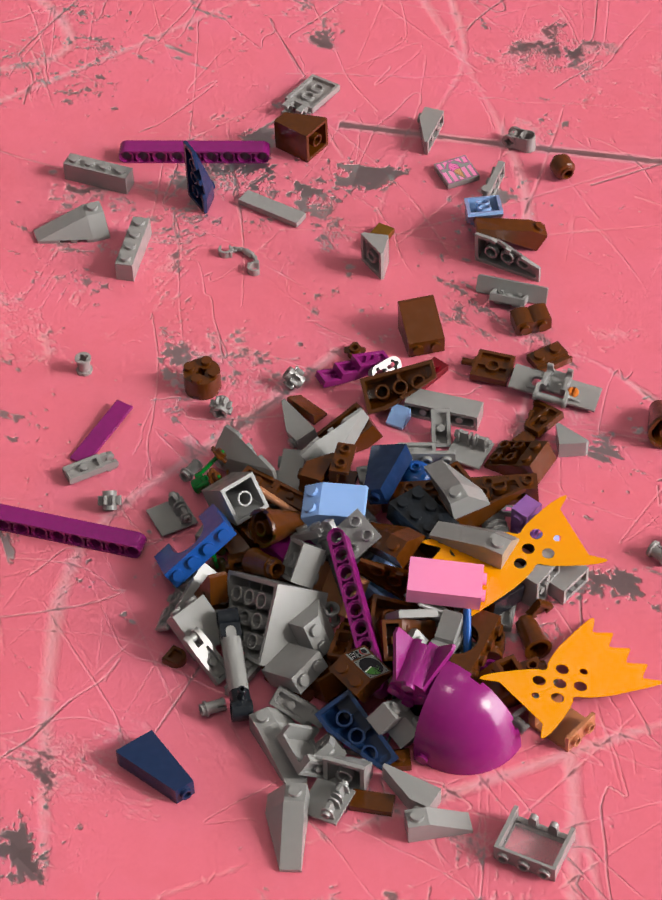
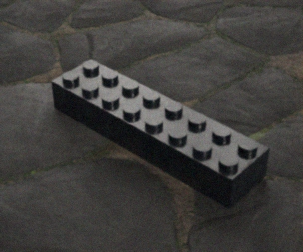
[386,485,525,615]

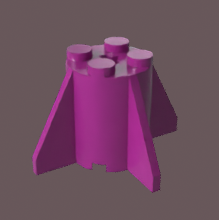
[387,627,456,707]

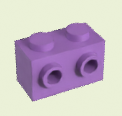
[510,494,542,538]

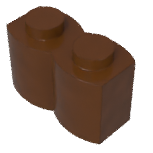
[510,303,552,336]

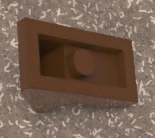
[194,571,228,605]

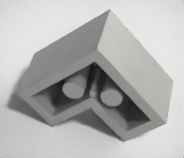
[520,550,560,606]
[366,698,419,749]

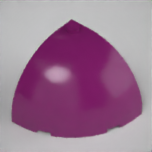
[414,660,521,775]

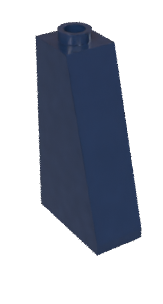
[364,444,413,505]
[116,730,195,804]

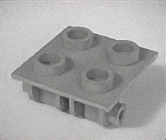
[448,428,494,470]
[146,491,198,537]
[336,508,382,560]
[308,778,356,826]

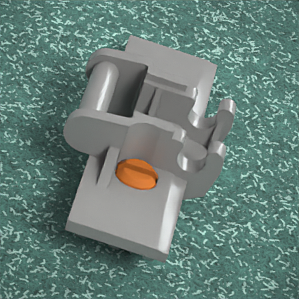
[508,362,602,412]

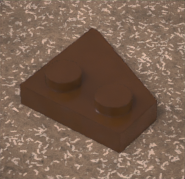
[524,399,564,438]

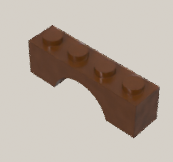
[449,610,503,681]

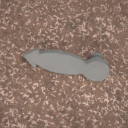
[512,679,558,735]

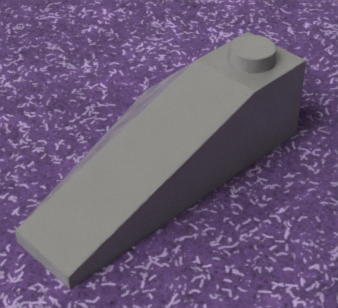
[475,232,541,282]
[424,459,490,519]
[429,521,519,569]
[265,783,311,872]

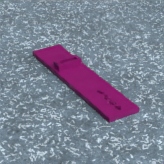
[70,400,133,462]

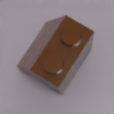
[274,112,328,163]
[398,295,445,357]

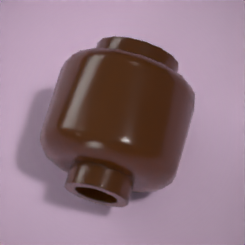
[550,154,575,180]

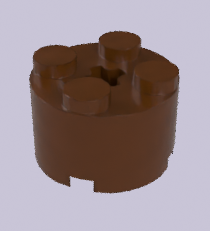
[183,356,222,400]

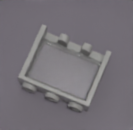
[493,805,576,882]

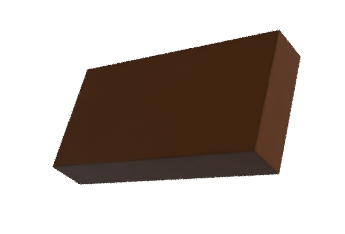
[349,788,396,817]

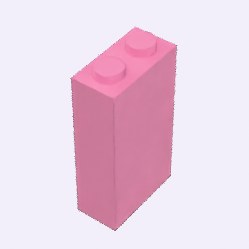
[405,556,487,610]

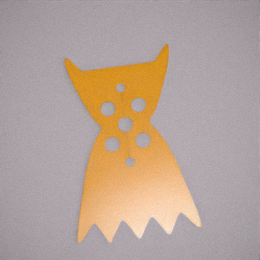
[422,495,607,616]
[479,618,662,738]

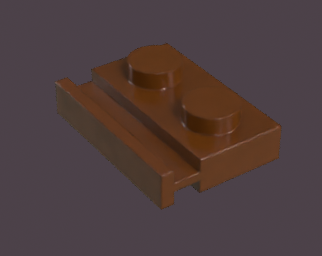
[526,341,573,372]

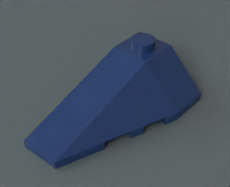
[183,141,215,214]
[315,689,399,771]

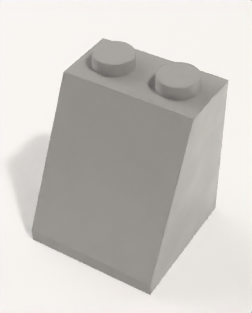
[201,472,269,526]

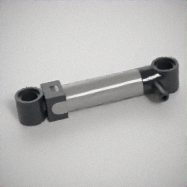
[216,607,254,722]

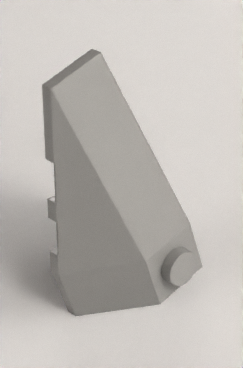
[33,201,110,244]
[299,407,369,461]
[215,424,278,480]
[155,563,217,632]
[249,707,307,784]

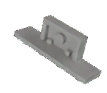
[476,274,549,308]
[397,442,455,464]

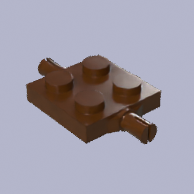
[461,349,516,387]

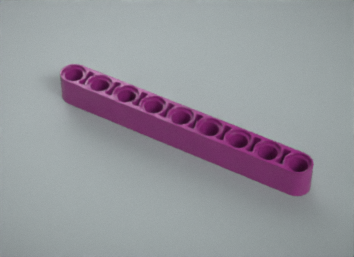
[119,140,270,164]
[0,504,147,558]
[327,528,389,699]

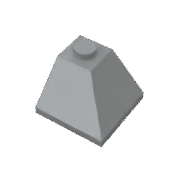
[323,755,373,790]

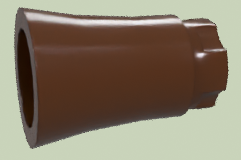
[242,548,285,579]
[515,614,552,659]

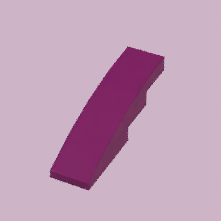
[315,350,392,388]

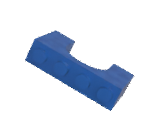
[154,504,237,588]

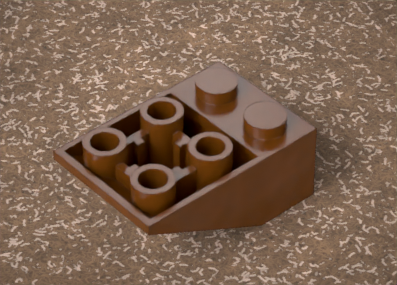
[484,440,557,484]
[375,619,436,664]
[476,654,523,709]

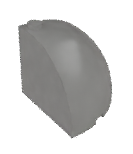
[227,570,328,666]

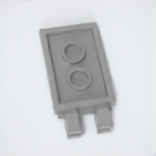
[281,74,340,115]

